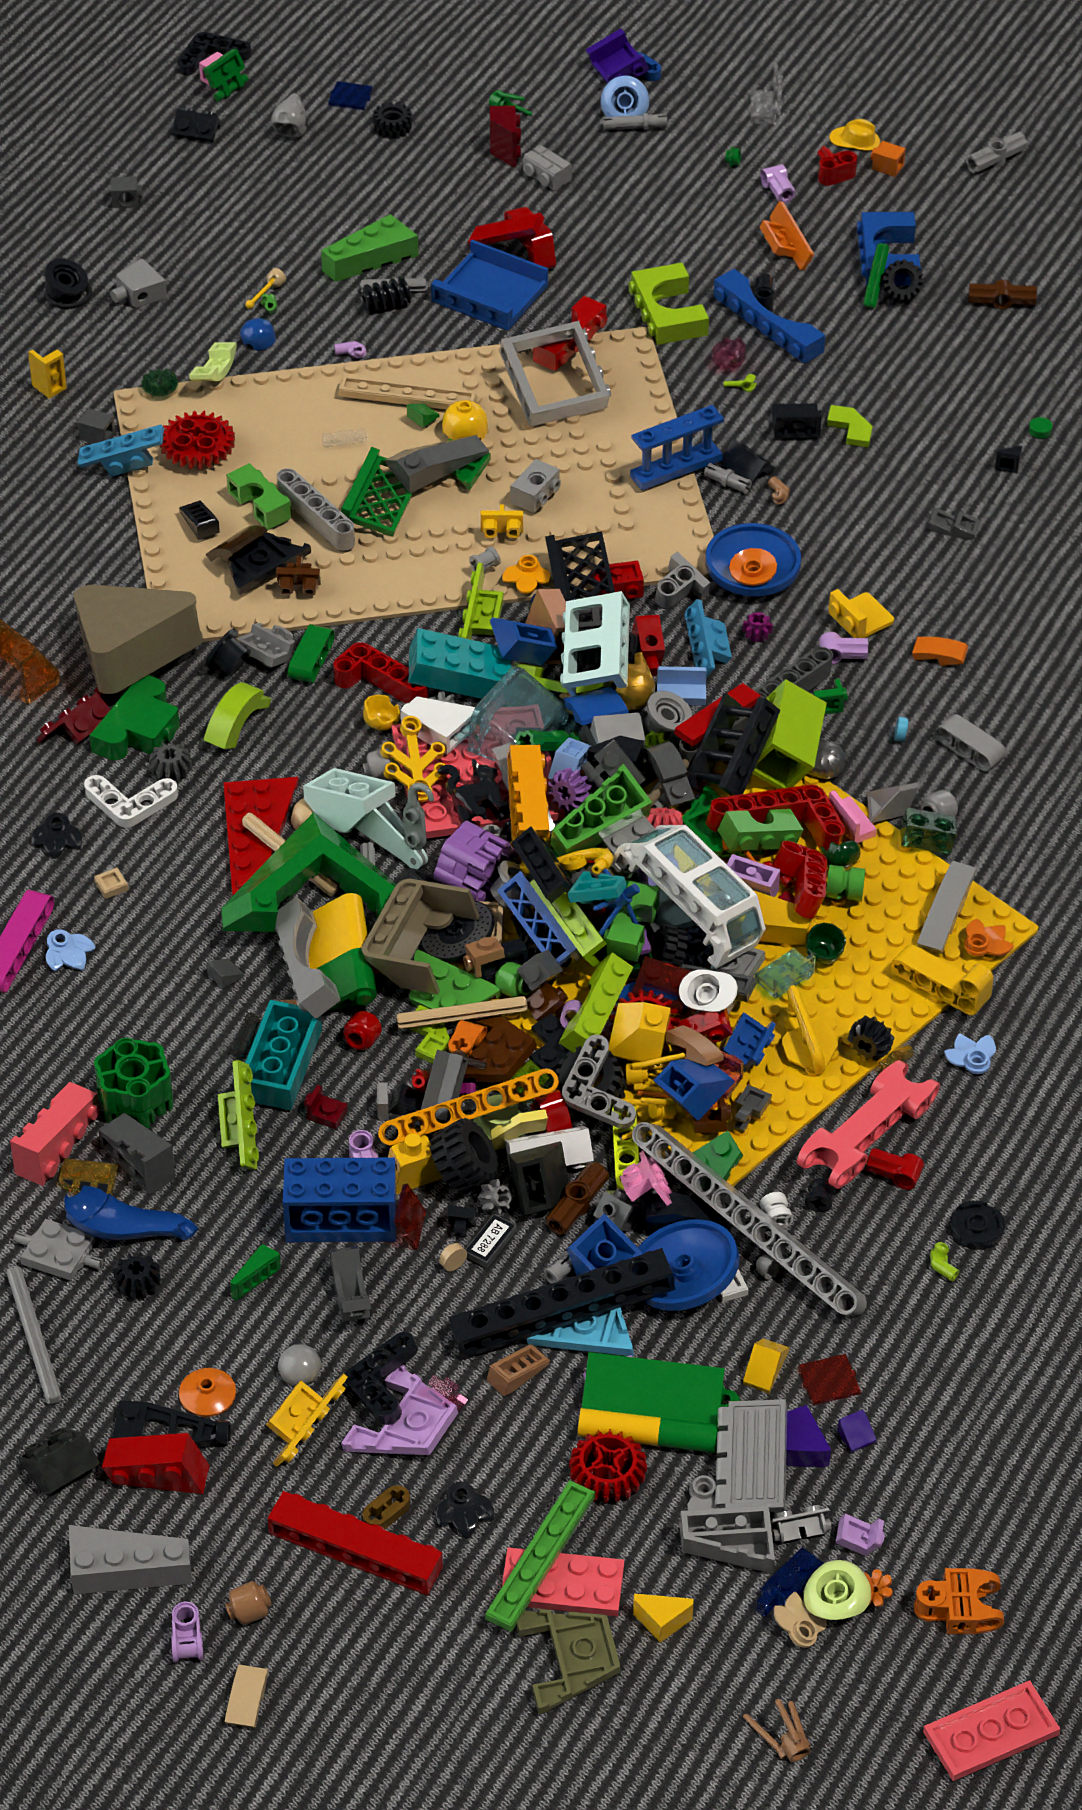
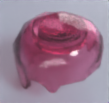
[712,337,746,371]

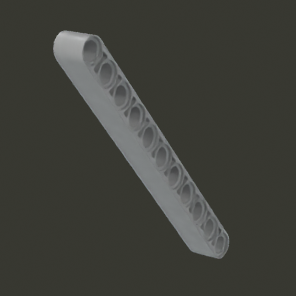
[632,1122,867,1316]

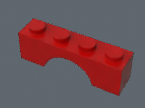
[533,295,608,371]

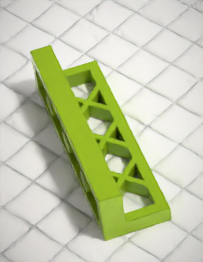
[530,880,607,967]

